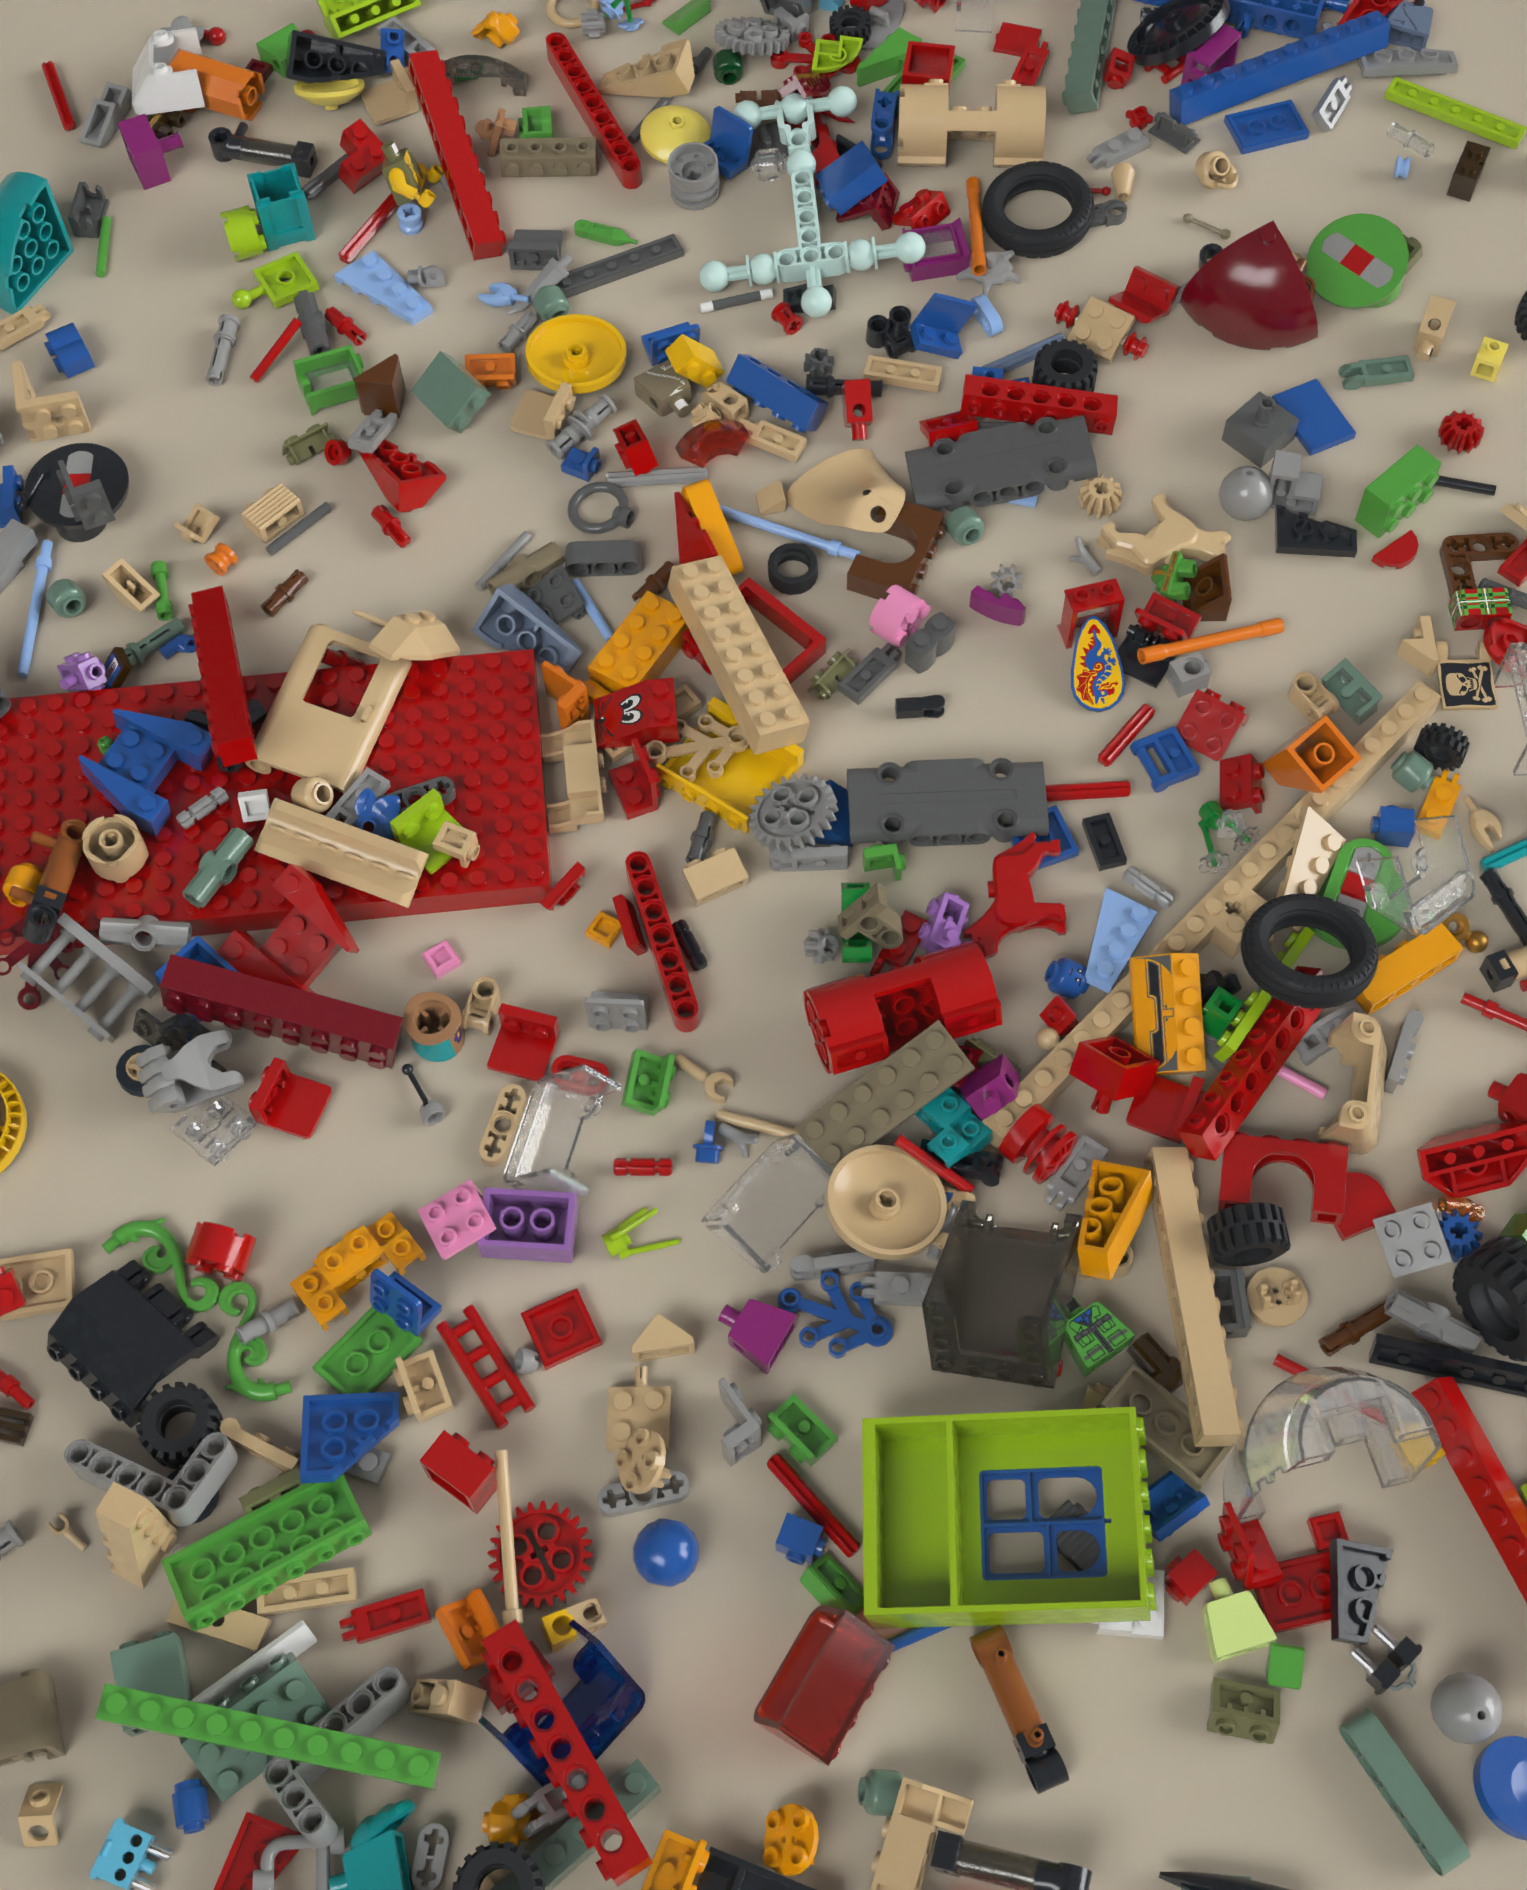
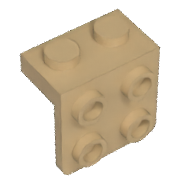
[360,59,419,125]
[509,382,576,440]

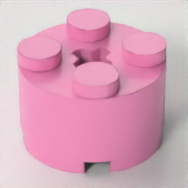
[869,585,931,648]

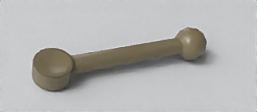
[1183,213,1231,240]

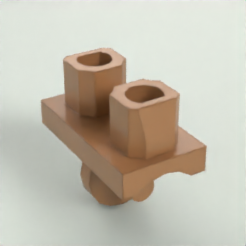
[475,108,517,157]

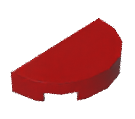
[1371,530,1419,569]
[540,861,585,911]

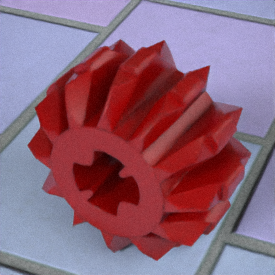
[1438,410,1484,454]

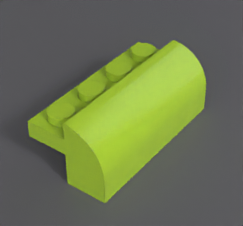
[316,0,422,40]

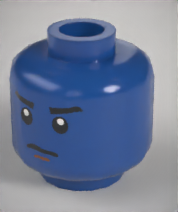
[1045,957,1090,1000]

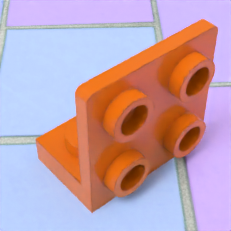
[541,660,591,730]

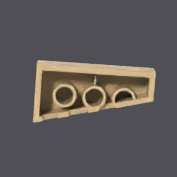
[95,1481,178,1589]

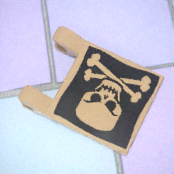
[1436,640,1498,711]

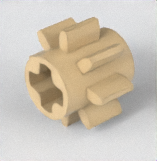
[690,402,722,435]

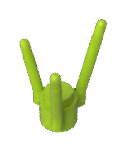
[601,1207,680,1260]

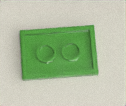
[312,1306,423,1394]

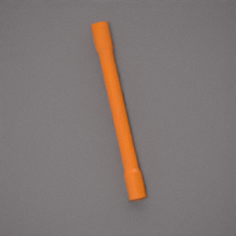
[966,177,987,276]
[1137,617,1284,664]

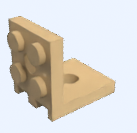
[11,361,91,442]

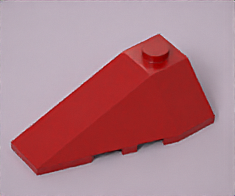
[357,439,446,512]

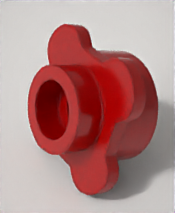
[1125,106,1153,130]

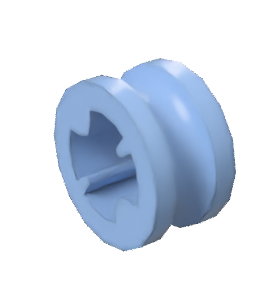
[1393,156,1410,179]

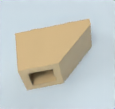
[408,1679,487,1725]

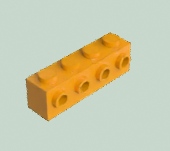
[1353,922,1463,1016]

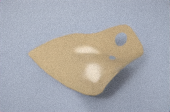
[785,448,906,533]

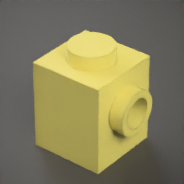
[1470,336,1509,382]

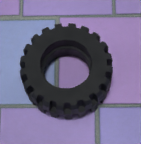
[1452,1236,1527,1362]

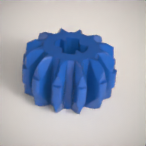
[1439,1208,1483,1263]

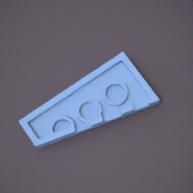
[334,250,433,325]
[1085,888,1157,993]

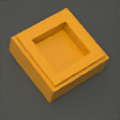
[585,910,622,949]

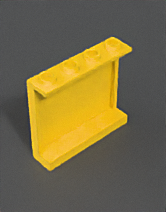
[656,697,804,834]

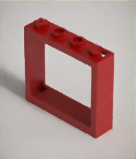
[681,577,826,684]

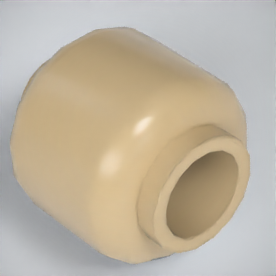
[291,776,334,813]

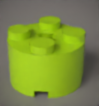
[220,205,267,261]

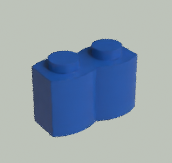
[44,322,95,379]

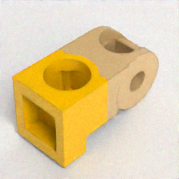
[541,1598,608,1653]

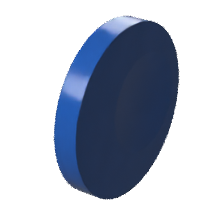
[1473,1736,1527,1841]

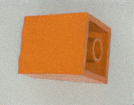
[1262,715,1362,794]

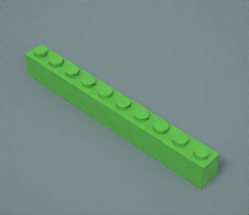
[95,1683,443,1790]

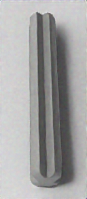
[606,466,708,487]

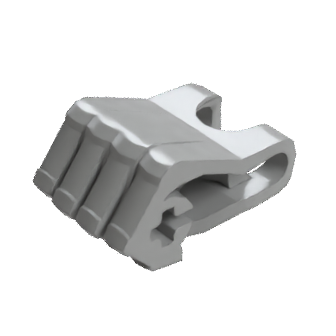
[136,1030,245,1113]

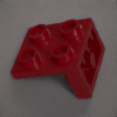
[836,173,900,231]

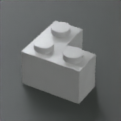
[1269,450,1323,516]

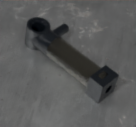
[208,122,318,178]
[930,1830,1092,1890]

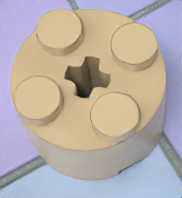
[82,814,149,883]

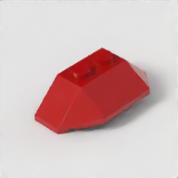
[1417,1122,1527,1200]

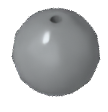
[1219,466,1274,521]
[1430,1672,1503,1745]

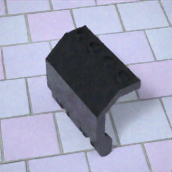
[47,1260,220,1428]

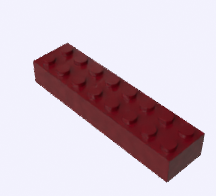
[160,954,403,1069]

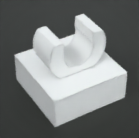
[238,789,271,823]

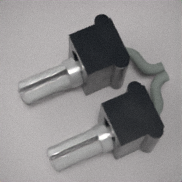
[1349,1624,1422,1695]

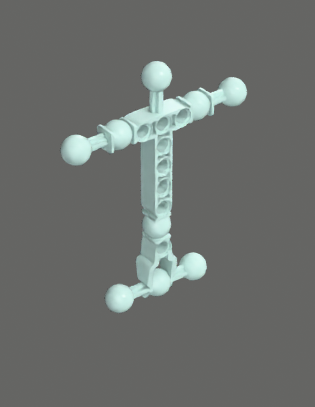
[699,85,926,318]

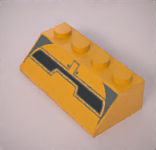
[1129,953,1206,1075]

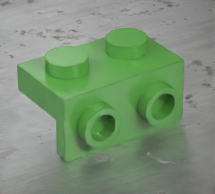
[621,1048,676,1116]
[766,1393,838,1467]

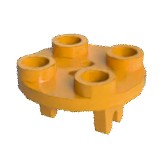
[763,1803,819,1877]

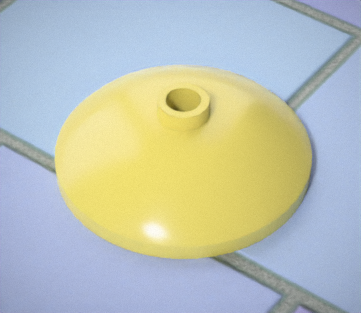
[293,78,365,110]
[640,105,711,164]

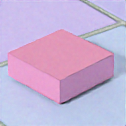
[421,940,462,979]

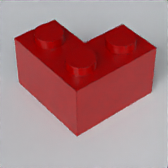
[338,118,385,194]

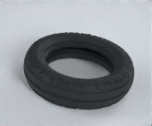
[982,161,1094,258]
[1241,893,1378,1009]

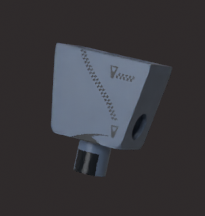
[1388,0,1433,52]

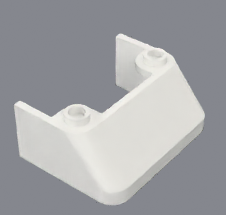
[132,27,205,115]

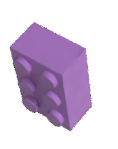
[477,1187,579,1263]

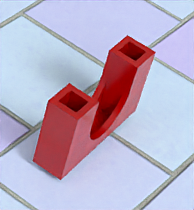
[1218,1132,1349,1225]

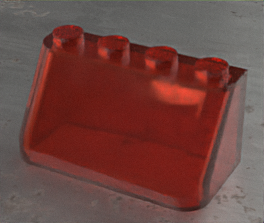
[754,1605,895,1766]

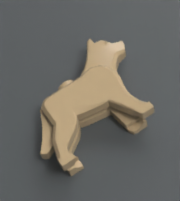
[1096,493,1231,576]

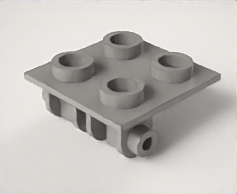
[1373,1202,1453,1278]

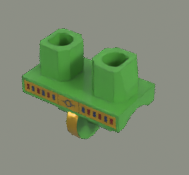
[1151,551,1198,603]

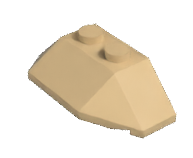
[368,610,460,660]

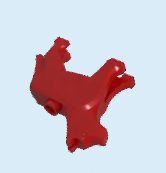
[964,832,1066,959]

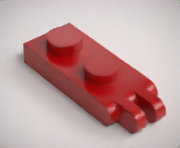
[1011,39,1050,86]
[339,1588,432,1644]

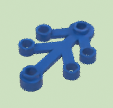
[778,1271,893,1359]

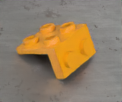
[641,1829,710,1890]

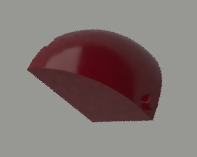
[1180,220,1318,350]

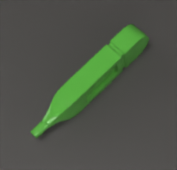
[574,219,638,246]

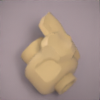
[1195,150,1238,190]

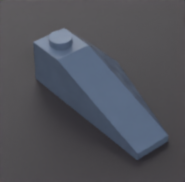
[472,583,584,674]

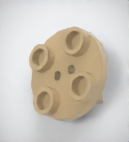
[1246,1267,1308,1327]
[615,1428,672,1495]

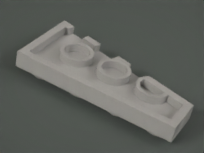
[1357,46,1458,78]

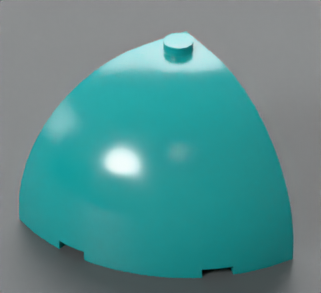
[0,172,74,314]

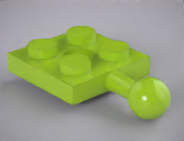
[231,251,320,309]

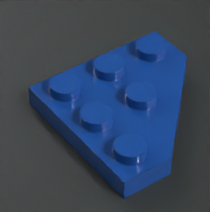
[300,1391,400,1483]

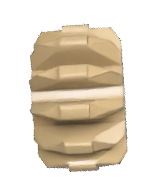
[1078,474,1123,519]

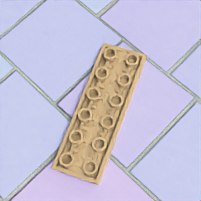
[254,798,429,908]

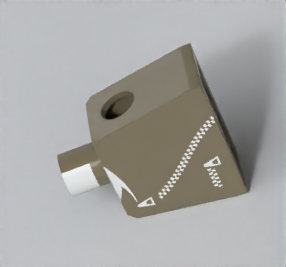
[634,360,692,418]

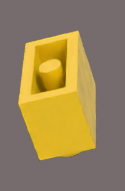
[665,334,725,388]

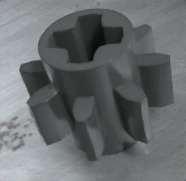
[804,348,834,377]

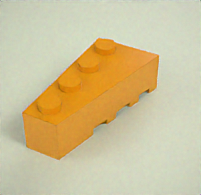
[1077,1159,1154,1281]

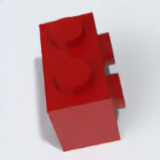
[613,419,659,476]

